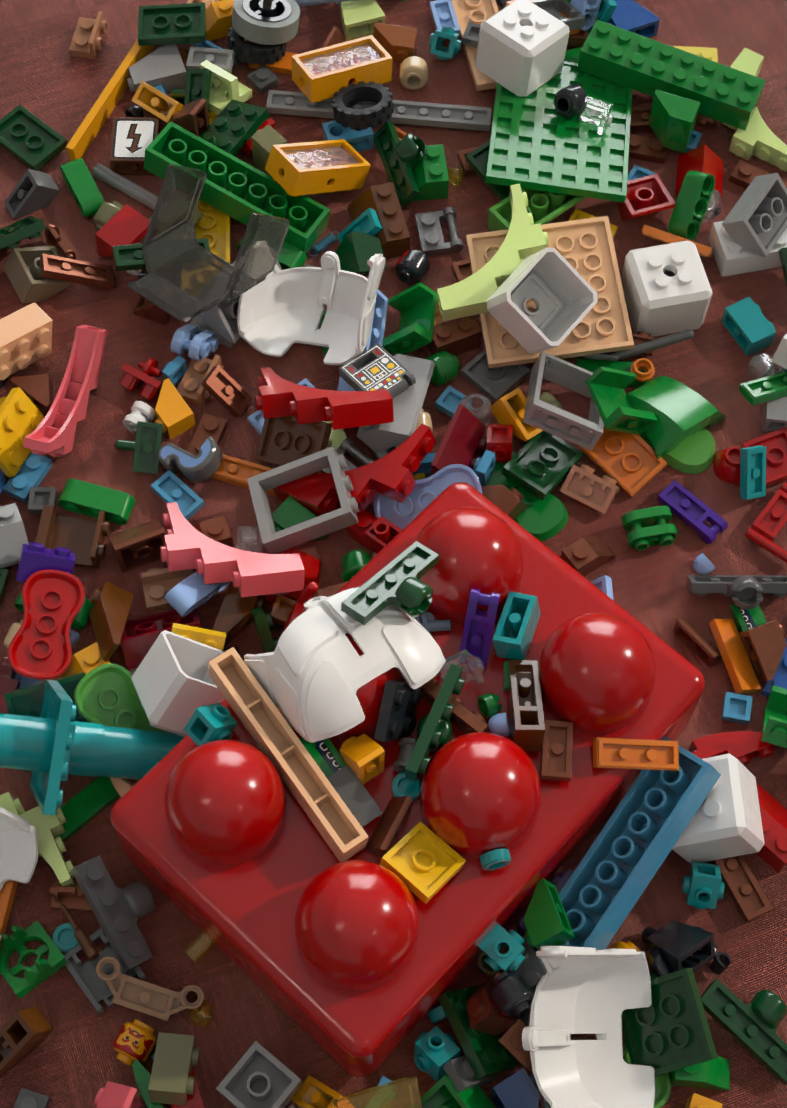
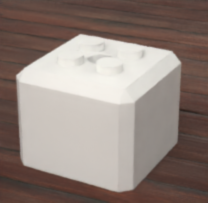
[475,0,570,97]
[621,240,713,337]
[487,248,598,354]
[131,630,225,737]
[672,754,765,864]

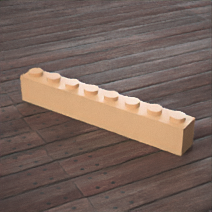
[208,647,369,862]

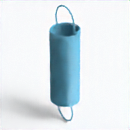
[308,231,337,256]

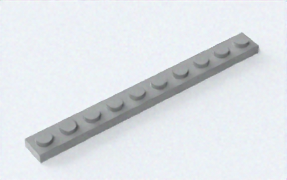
[266,90,492,131]

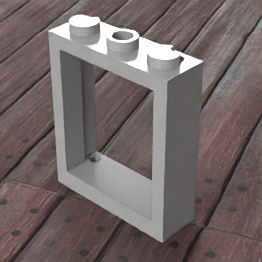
[523,352,604,451]
[247,446,359,554]

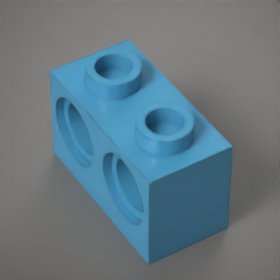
[322,120,374,152]

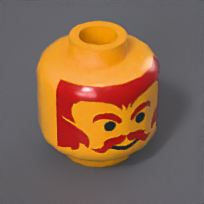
[112,1019,156,1067]

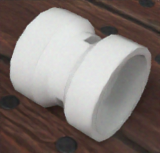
[122,401,156,434]

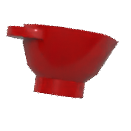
[713,446,741,486]

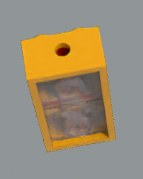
[292,35,392,103]
[265,139,371,197]

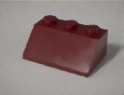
[431,404,487,476]
[120,609,201,670]

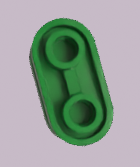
[621,506,678,551]

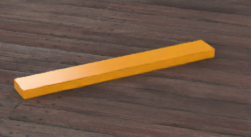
[66,39,156,162]

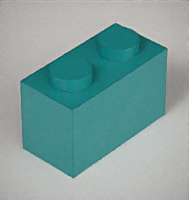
[721,297,776,357]
[493,591,541,660]

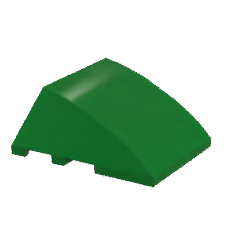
[626,375,726,459]

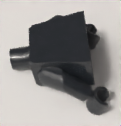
[641,921,731,978]

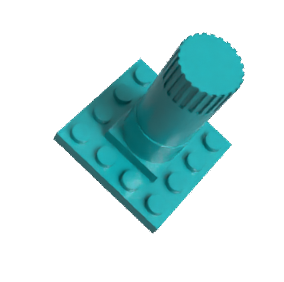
[0,679,185,815]

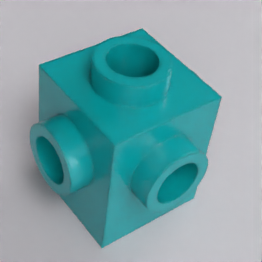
[429,26,462,61]
[183,703,238,746]
[682,861,724,909]
[478,924,526,972]
[414,1026,461,1082]

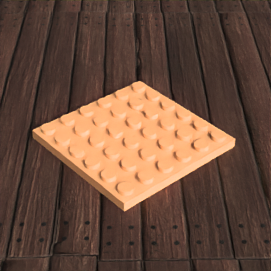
[466,216,634,369]

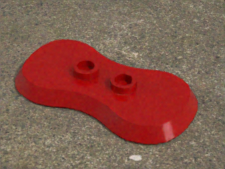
[8,569,85,680]

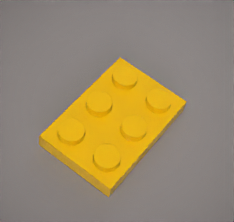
[0,387,45,477]

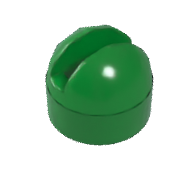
[477,693,502,718]

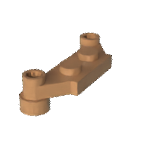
[96,957,204,1021]

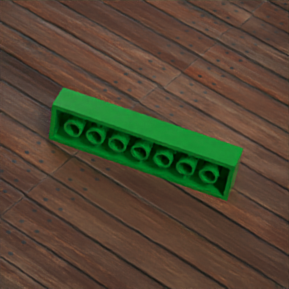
[577,20,766,130]
[144,121,330,254]

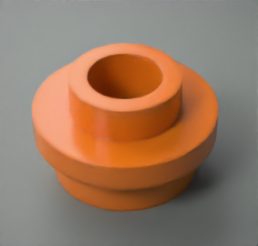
[630,358,655,382]

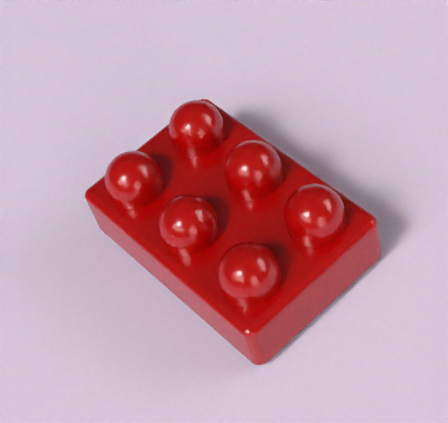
[111,482,705,1077]

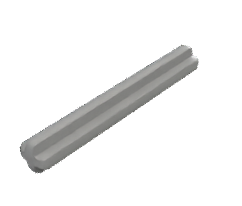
[93,164,166,211]

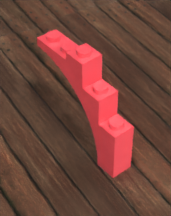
[23,325,108,457]
[160,502,305,598]

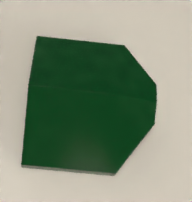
[335,231,387,276]

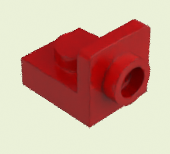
[487,424,513,463]

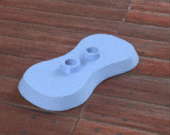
[374,464,483,530]

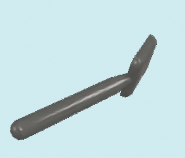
[583,330,694,361]

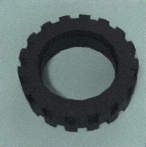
[228,27,287,65]
[332,81,394,130]

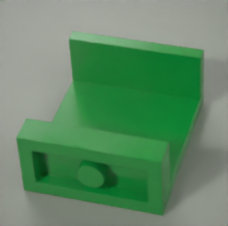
[382,282,437,356]
[585,367,658,435]
[761,685,787,748]

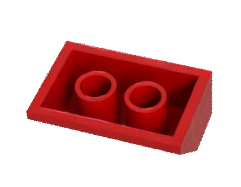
[756,783,787,873]

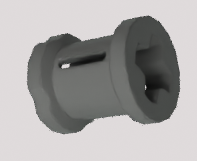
[392,738,417,773]

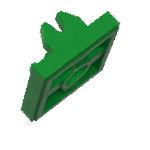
[0,921,68,999]

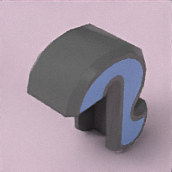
[157,436,223,482]

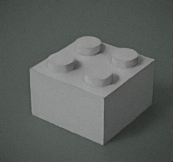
[216,1041,302,1108]

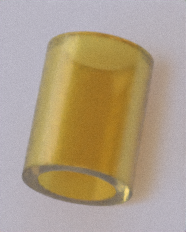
[183,931,215,964]

